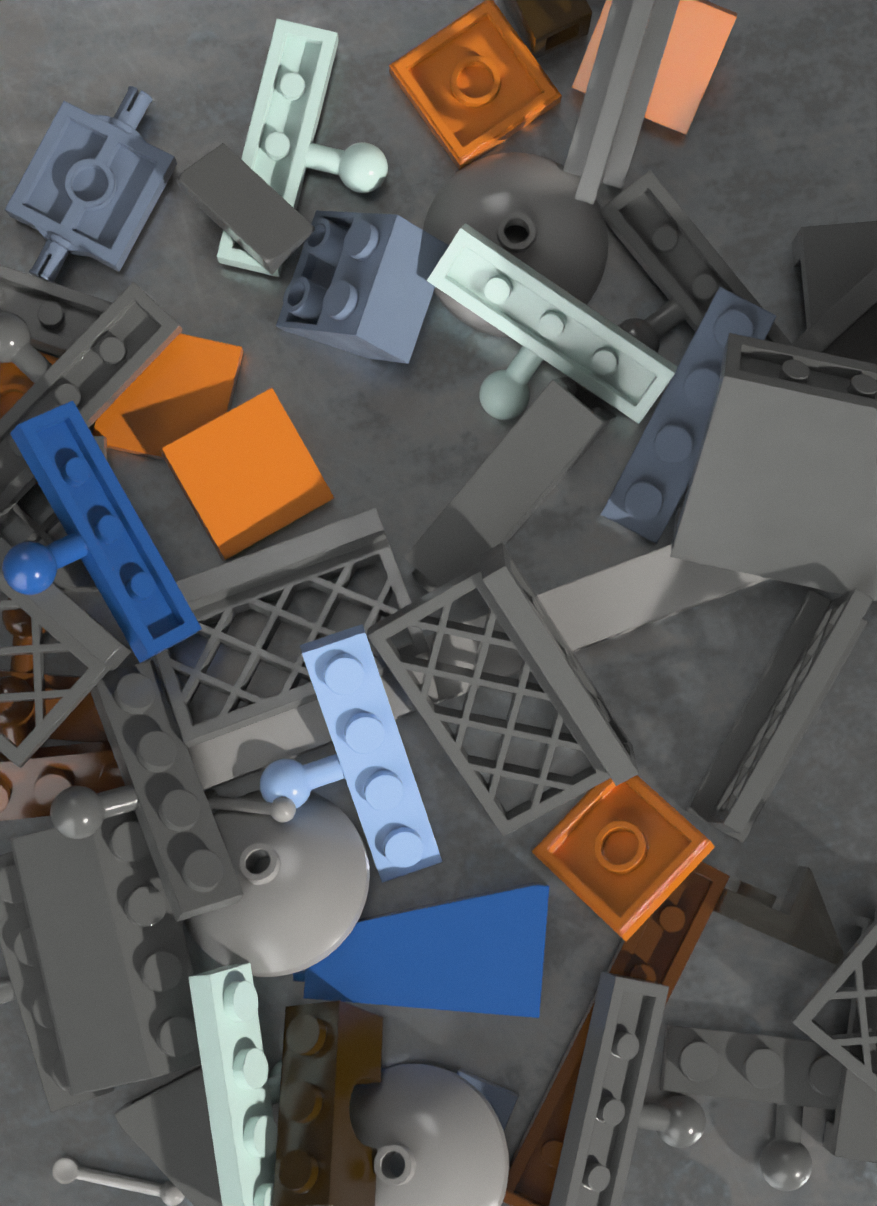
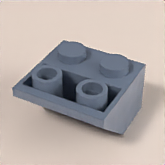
[276,210,449,364]

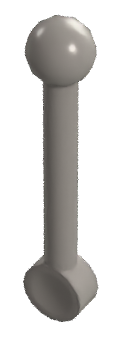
[204,789,296,823]
[52,1156,185,1206]

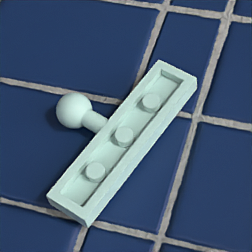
[217,19,388,277]
[427,223,677,424]
[189,963,282,1206]

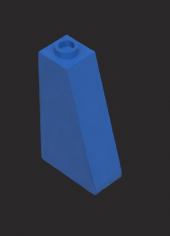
[293,882,549,1018]

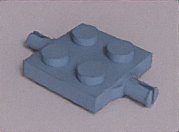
[5,86,177,283]

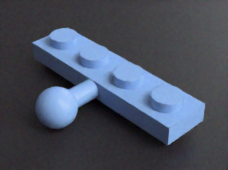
[260,624,442,883]

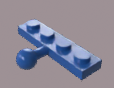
[2,401,202,663]

